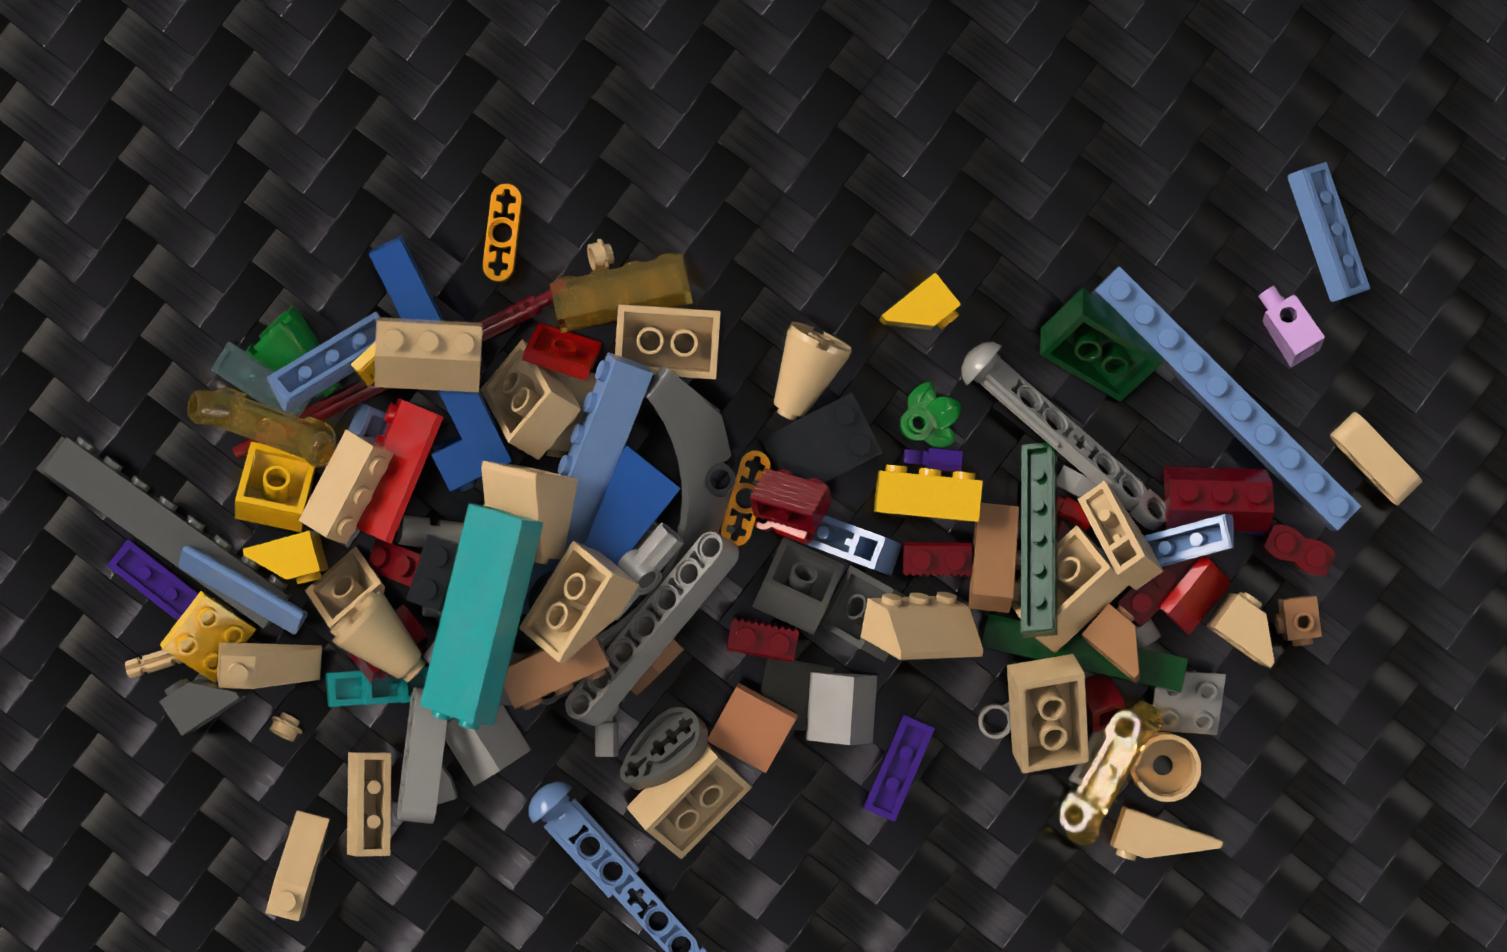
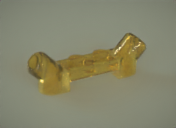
[187,387,337,468]
[1059,701,1163,846]

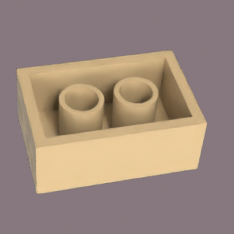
[1007,654,1089,773]

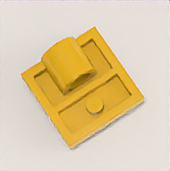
[160,591,256,683]

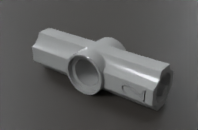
[615,523,684,621]

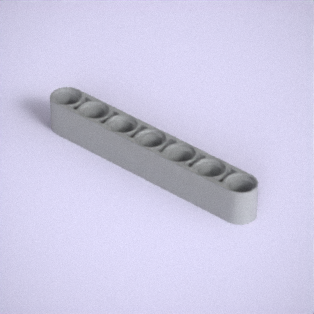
[565,532,739,726]

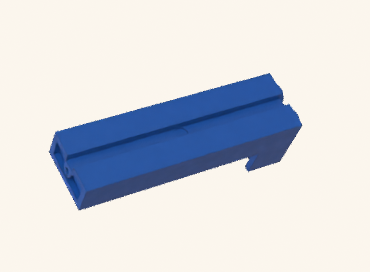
[369,235,512,492]

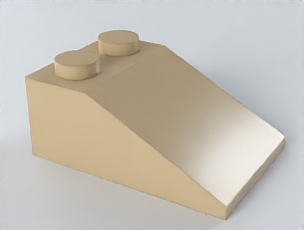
[480,340,581,460]
[519,541,640,664]

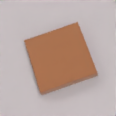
[708,683,798,773]

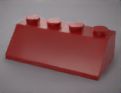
[356,398,444,544]

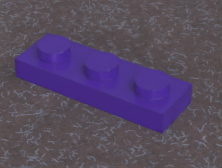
[107,539,199,621]
[863,714,935,822]

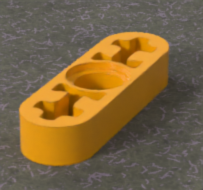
[483,184,522,282]
[721,451,770,546]

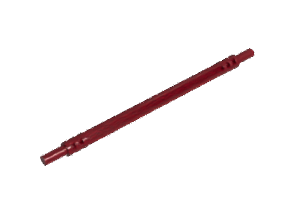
[232,282,570,460]

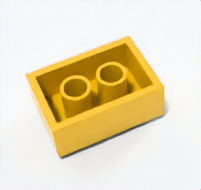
[874,465,983,522]

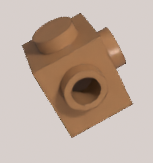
[1275,596,1322,646]

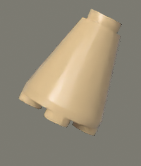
[330,590,426,682]

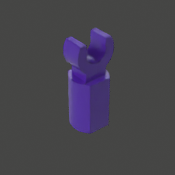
[903,448,963,472]

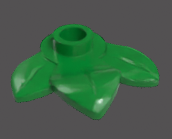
[900,382,962,448]

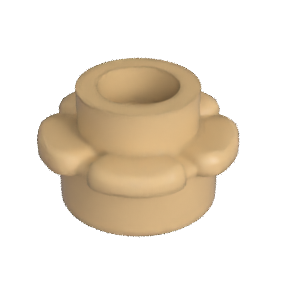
[587,239,614,272]
[269,713,302,742]

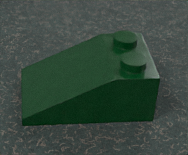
[1040,288,1163,402]

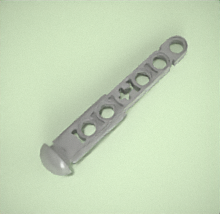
[961,342,1166,531]

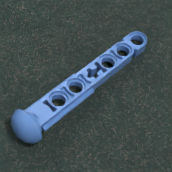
[528,782,708,952]

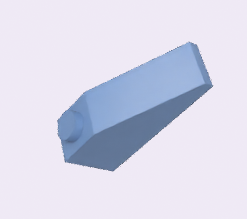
[807,515,903,576]

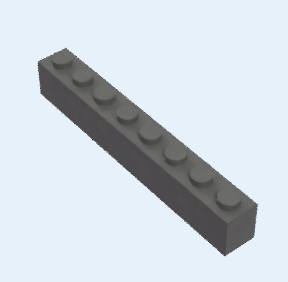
[43,436,292,629]

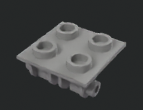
[1150,670,1226,735]

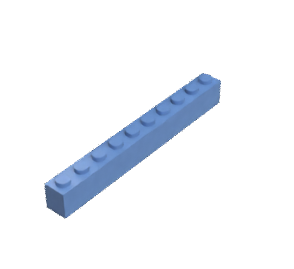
[1092,266,1361,531]

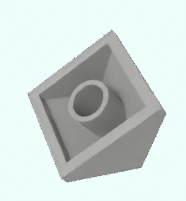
[806,672,877,745]
[445,705,532,786]

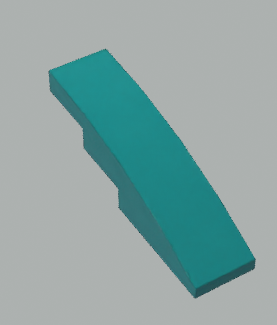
[326,666,429,707]

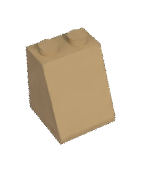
[482,461,578,564]

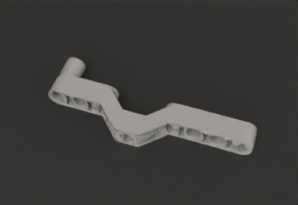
[397,514,464,824]

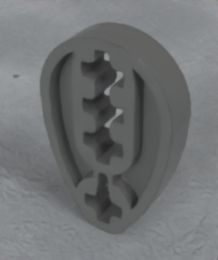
[620,707,708,790]

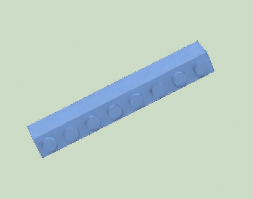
[522,352,653,615]

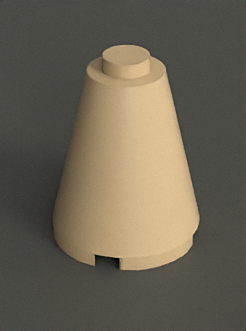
[774,322,852,420]

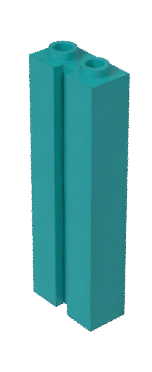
[420,504,543,730]

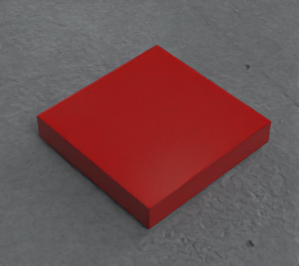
[522,323,603,381]
[1160,556,1232,635]

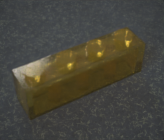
[550,253,693,333]

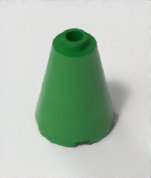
[246,305,340,398]

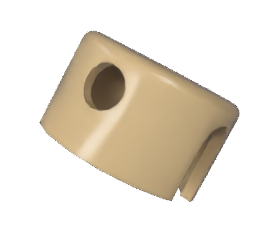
[1130,732,1201,802]

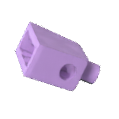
[1259,285,1325,368]

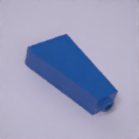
[584,446,681,566]

